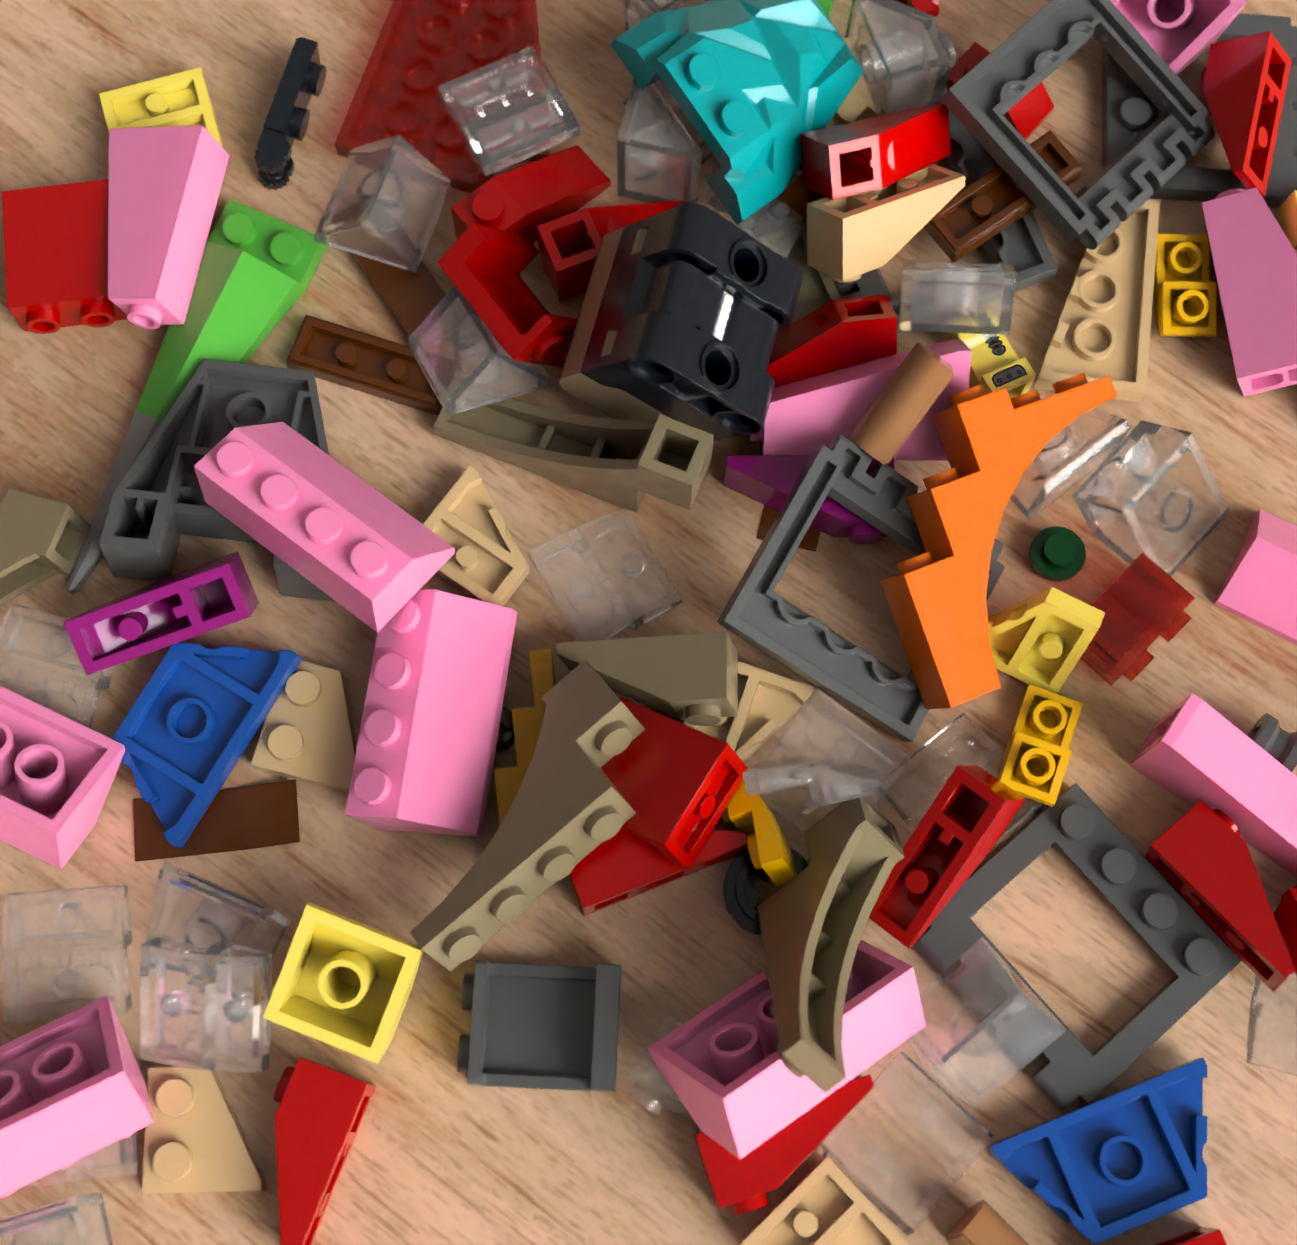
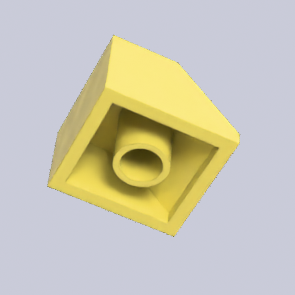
[263,902,423,1064]

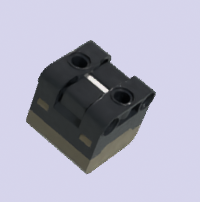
[559,202,803,441]

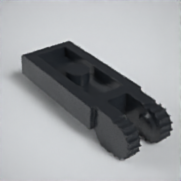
[254,37,326,191]

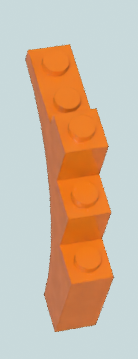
[880,373,1117,709]

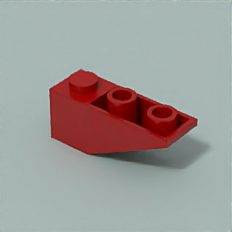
[800,102,951,200]
[537,200,687,301]
[767,294,897,387]

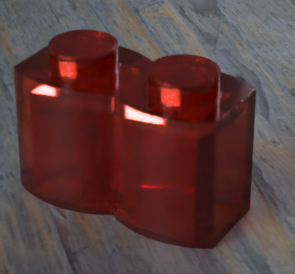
[1080,553,1195,686]

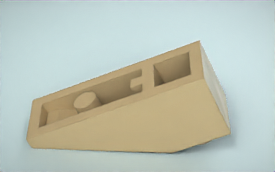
[807,164,965,282]

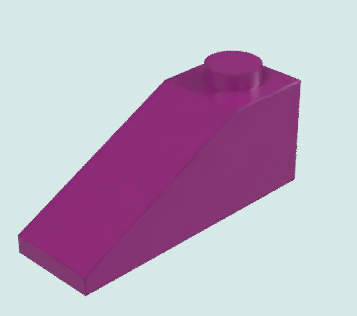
[723,455,895,544]
[63,551,259,675]

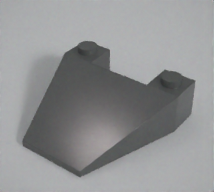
[99,359,335,601]

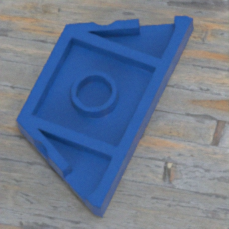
[112,643,303,848]
[987,1057,1207,1245]

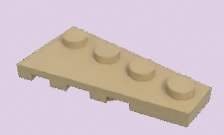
[1033,199,1160,403]

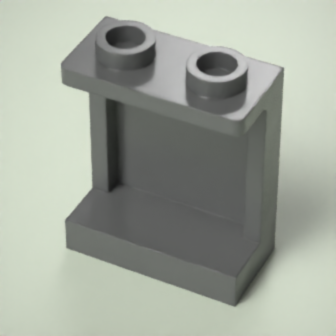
[457,959,621,1092]

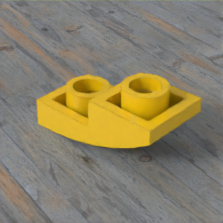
[1153,234,1217,337]
[998,684,1083,807]
[722,777,798,888]

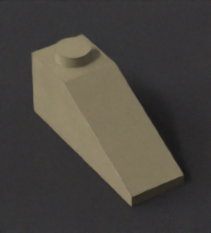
[556,631,738,726]

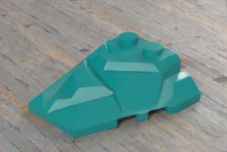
[611,0,864,225]

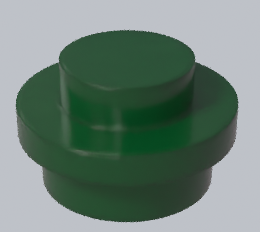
[1029,526,1086,582]

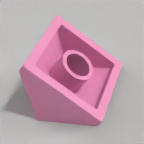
[1110,0,1247,75]
[1214,509,1297,645]

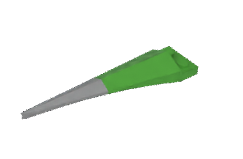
[67,199,328,594]

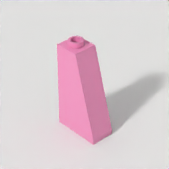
[108,125,229,329]
[1202,187,1297,397]
[750,339,972,461]
[1130,693,1297,876]

